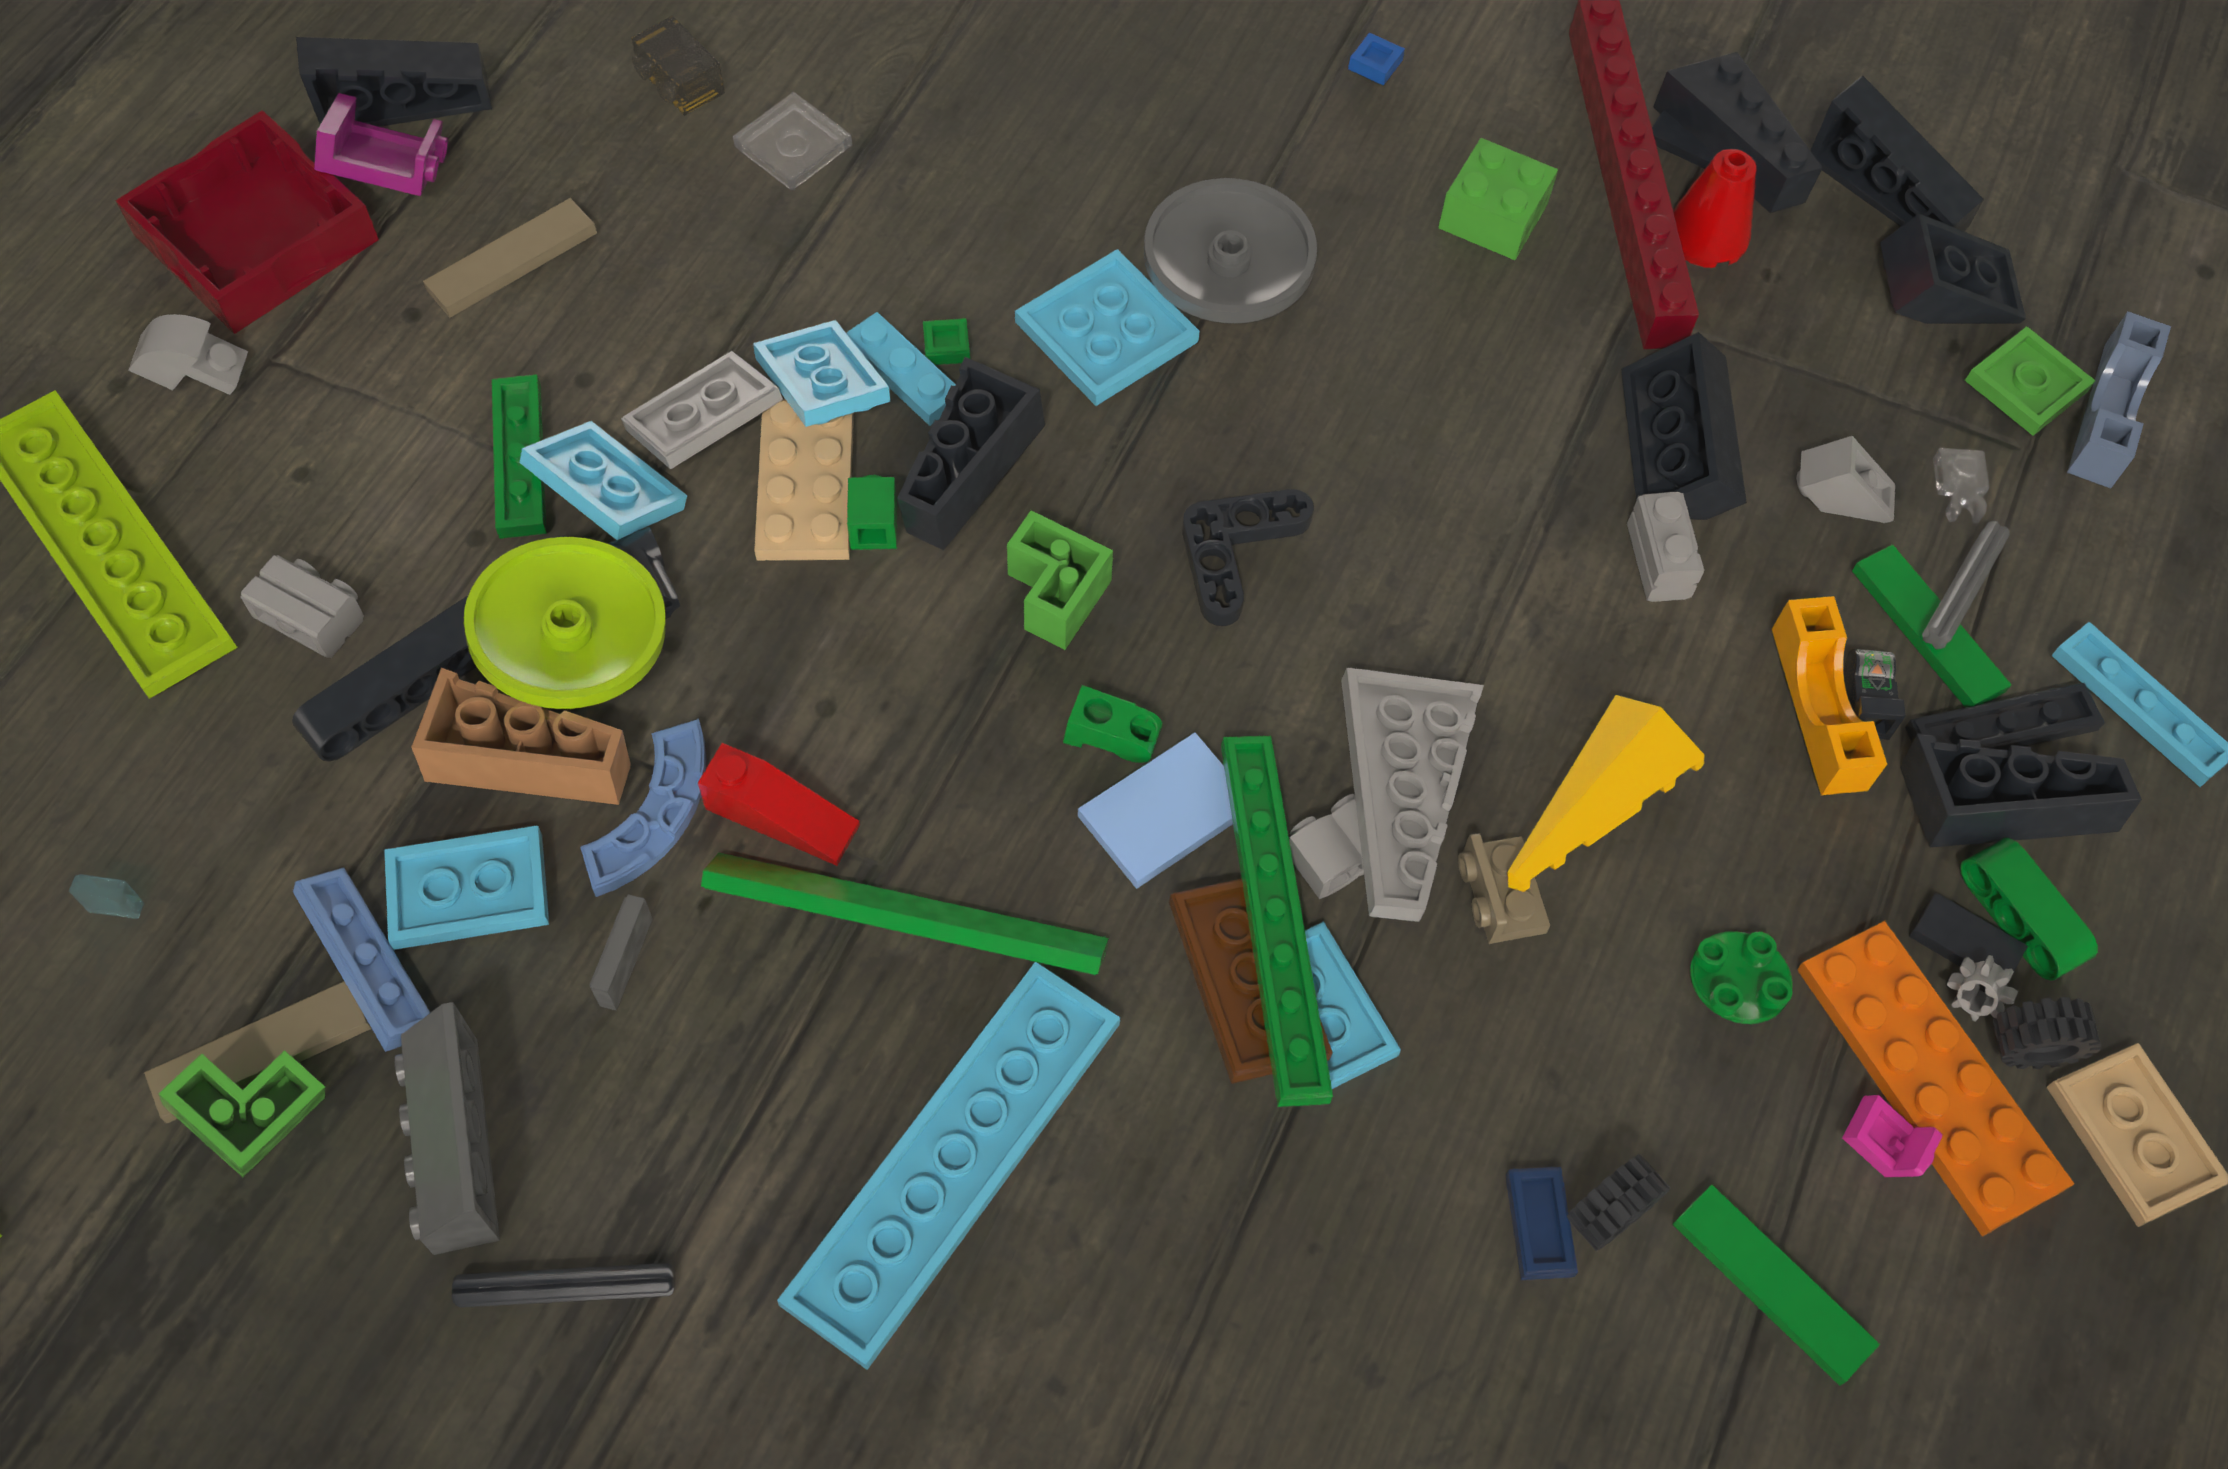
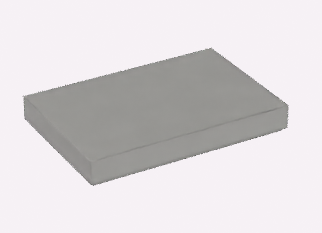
[621,351,783,469]

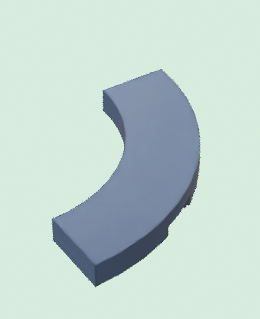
[580,719,707,897]

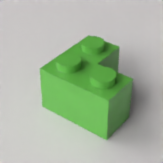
[1007,511,1113,650]
[159,1050,325,1177]

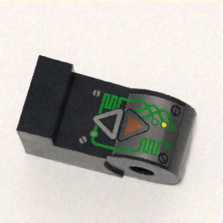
[1844,649,1906,740]

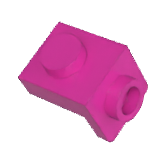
[1842,1095,1943,1177]

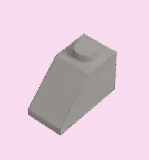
[1797,436,1895,523]

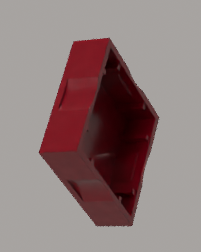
[115,110,379,334]

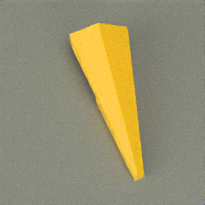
[1507,695,1704,892]

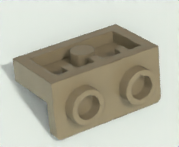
[1458,833,1550,944]

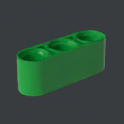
[1961,838,2098,981]

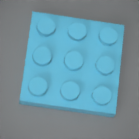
[1015,249,1200,406]

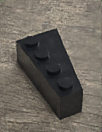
[898,357,1045,550]

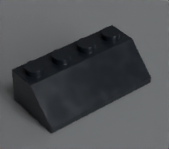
[1621,332,1747,520]

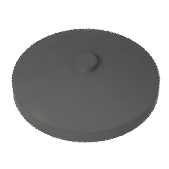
[1144,178,1317,323]

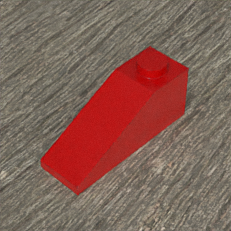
[698,743,860,866]

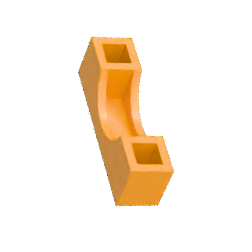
[1772,596,1887,795]

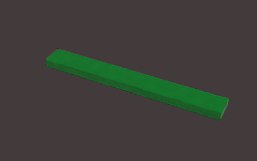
[1221,736,1333,1107]
[701,853,1108,975]

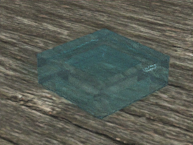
[69,874,144,919]

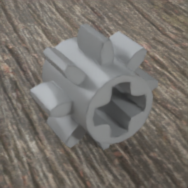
[1947,955,2018,1022]

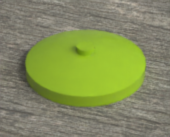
[464,537,665,709]

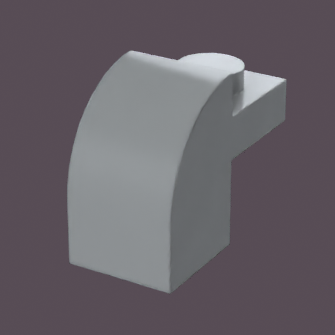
[128,314,248,395]

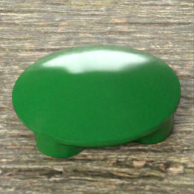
[1690,931,1793,1024]

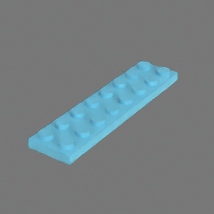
[777,962,1120,1370]

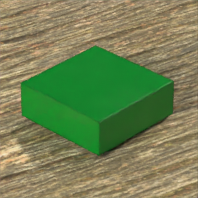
[923,318,970,365]

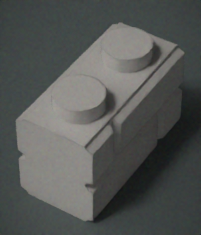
[1627,492,1704,602]
[240,555,364,658]

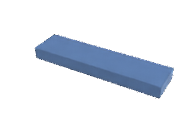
[293,868,430,1052]

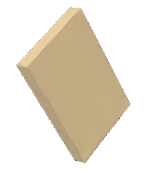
[2047,1043,2228,1227]

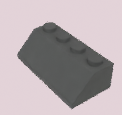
[395,1002,500,1255]

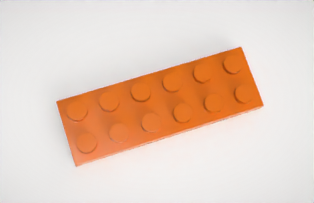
[1797,921,2074,1237]

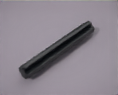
[452,1263,675,1307]

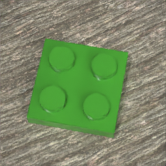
[1965,326,2095,436]

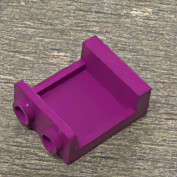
[314,93,448,196]

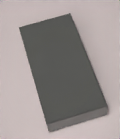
[589,894,653,1011]

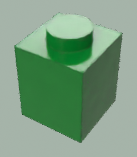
[847,475,897,550]

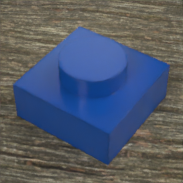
[1348,32,1405,86]

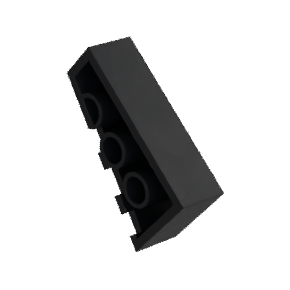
[296,37,492,127]
[1653,52,1823,213]
[1810,75,1984,231]
[1900,734,2142,848]

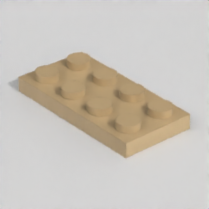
[754,399,854,561]

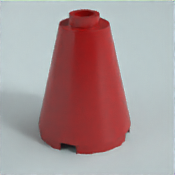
[1673,149,1757,268]

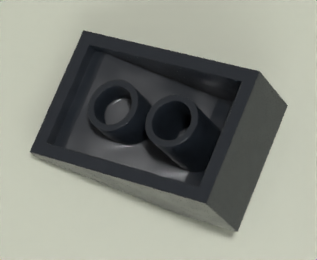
[1880,214,2026,324]

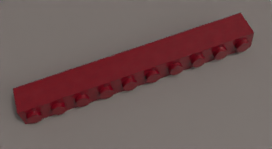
[1569,0,1699,349]

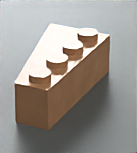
[412,668,631,805]

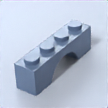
[2067,311,2171,488]

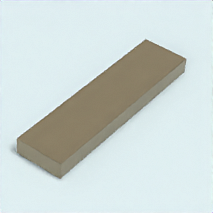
[423,198,597,318]
[144,981,371,1123]

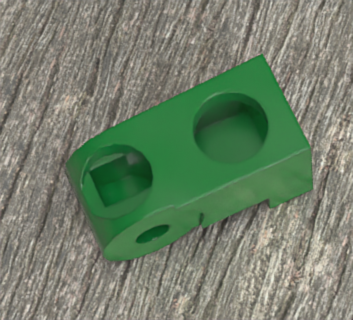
[1063,685,1163,763]

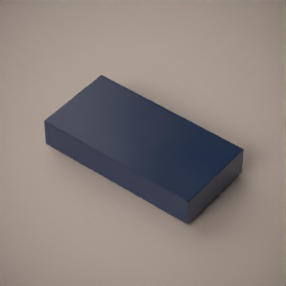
[1505,1167,1578,1280]

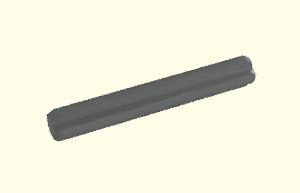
[1922,521,2010,649]

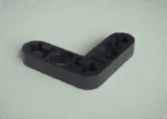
[1182,489,1314,626]

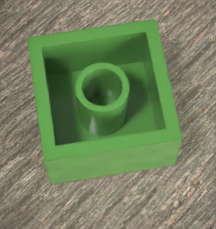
[1438,138,1558,260]

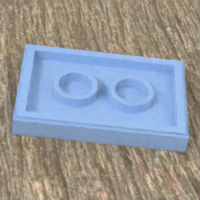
[1078,733,1233,889]

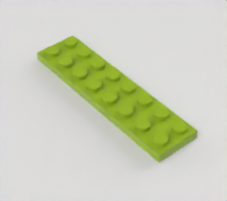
[0,390,237,699]

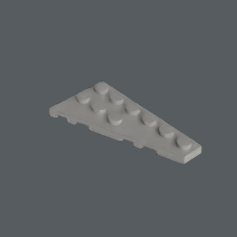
[1341,668,1484,922]

